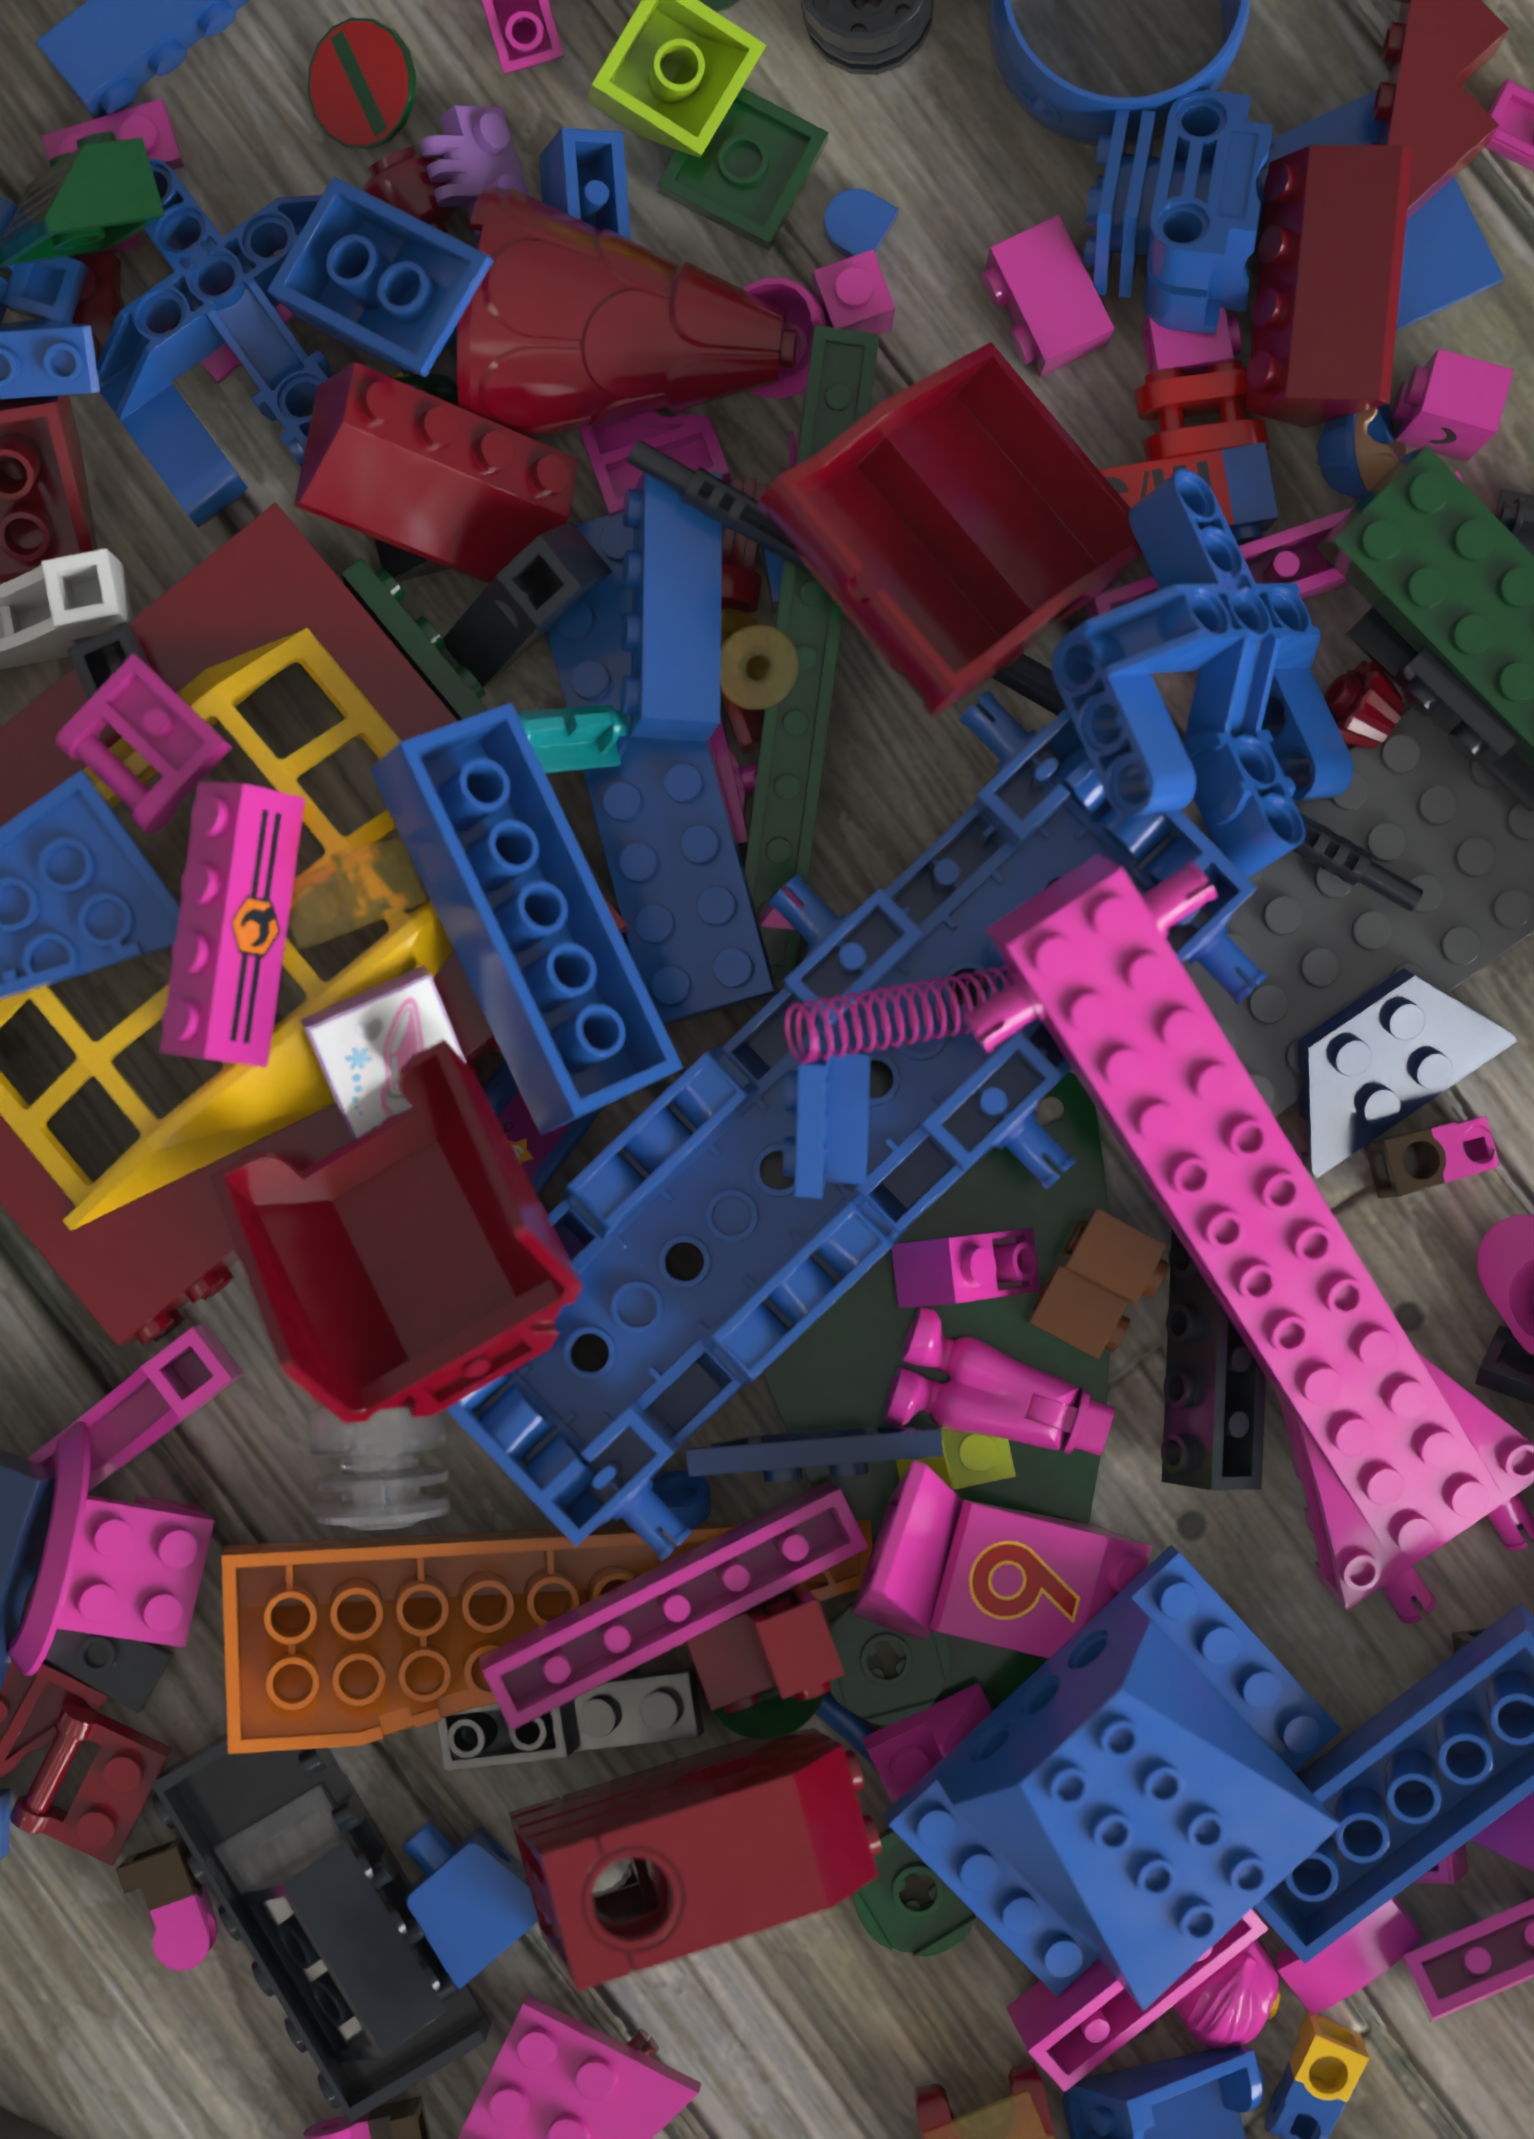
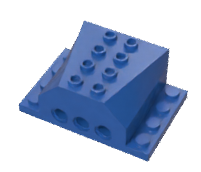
[883,1545,1342,2011]

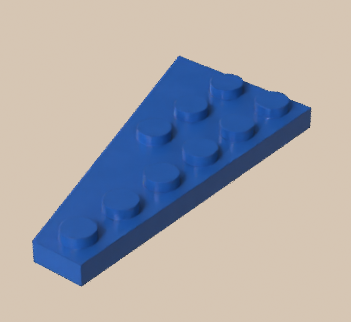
[0,770,181,1000]

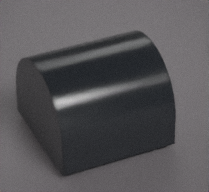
[67,623,150,700]

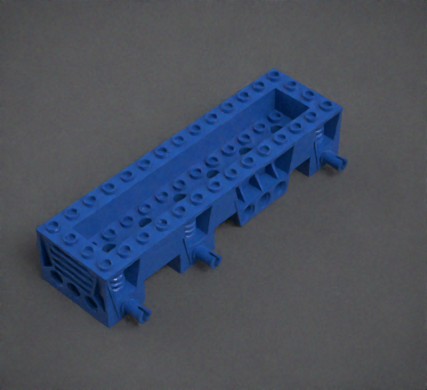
[446,690,1268,1561]

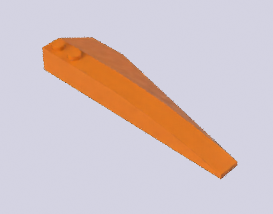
[221,1519,872,1754]

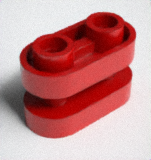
[1134,360,1270,462]

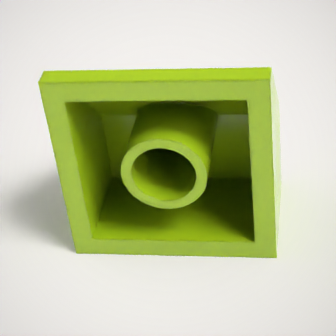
[586,0,767,158]

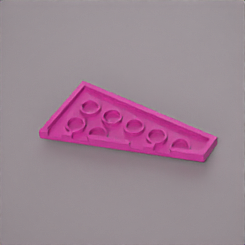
[458,1995,701,2139]

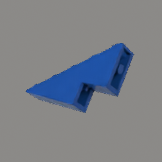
[0,319,100,399]

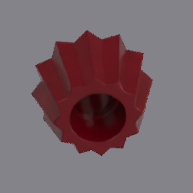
[1324,661,1405,749]

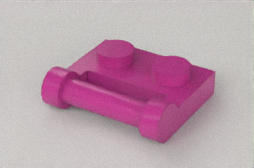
[56,653,232,835]

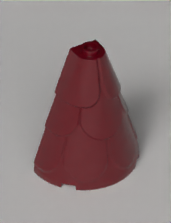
[457,186,797,440]

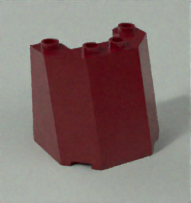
[210,1039,583,1424]

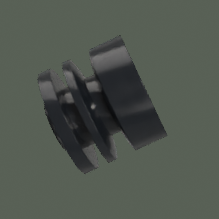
[800,0,934,75]

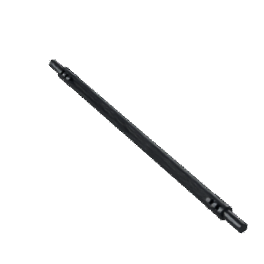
[626,439,1423,912]

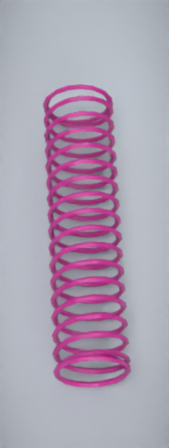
[785,966,1035,1064]

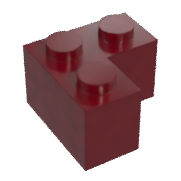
[684,1583,845,1713]

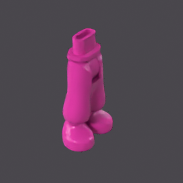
[882,1306,1115,1456]

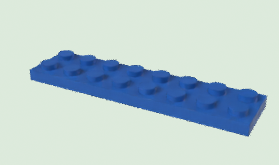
[547,511,778,1026]

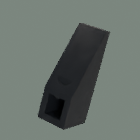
[443,521,613,689]

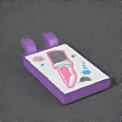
[301,965,466,1141]

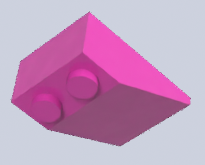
[850,1461,963,1641]

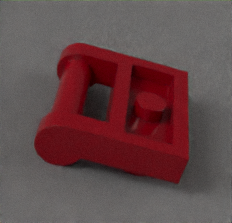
[9,1702,172,1866]

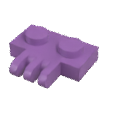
[419,105,529,237]

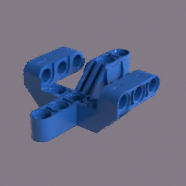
[96,159,457,528]
[1052,469,1354,877]

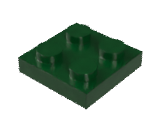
[657,87,828,251]

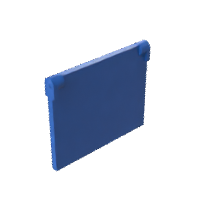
[1259,90,1504,331]

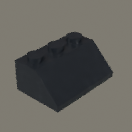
[238,1840,447,2063]

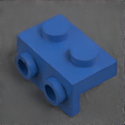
[783,1049,871,1198]

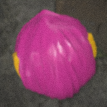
[1173,1937,1281,2049]

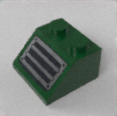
[0,131,165,267]

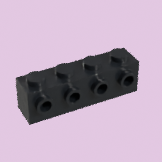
[1161,1229,1266,1490]

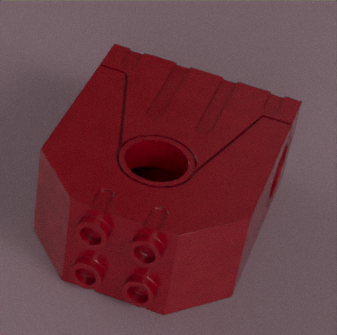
[508,1728,882,1992]

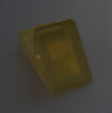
[288,838,427,950]

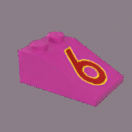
[929,1500,1152,1658]

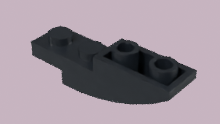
[437,1668,704,1772]

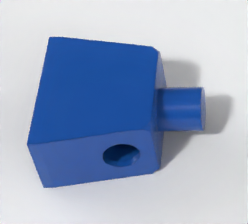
[401,1820,544,1990]

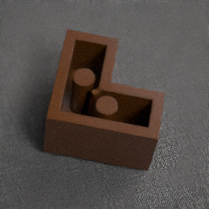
[1024,1208,1169,1360]

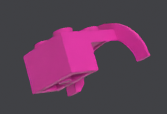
[8,1421,215,1676]

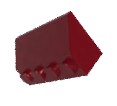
[1245,145,1413,428]
[294,362,579,584]

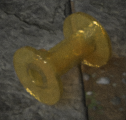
[720,608,798,710]

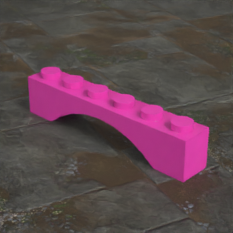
[26,1323,245,1494]

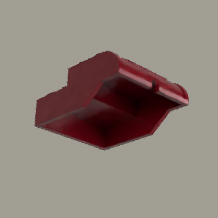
[757,342,1144,717]

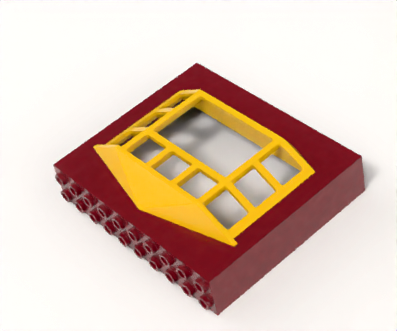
[0,502,629,1346]

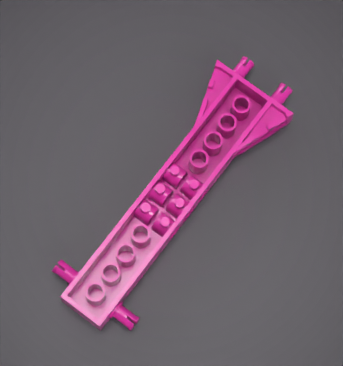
[962,853,1534,1624]

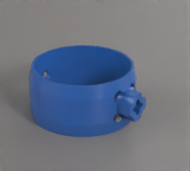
[988,0,1250,146]

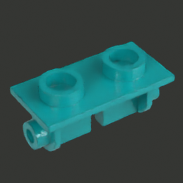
[516,704,628,773]

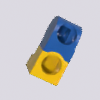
[1265,2010,1370,2139]

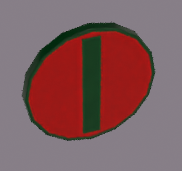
[308,17,416,149]

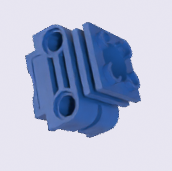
[1083,90,1273,335]

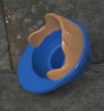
[1316,403,1408,499]

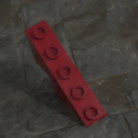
[1369,0,1509,221]

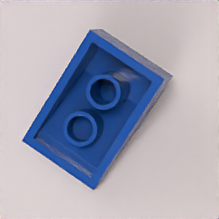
[267,176,493,377]

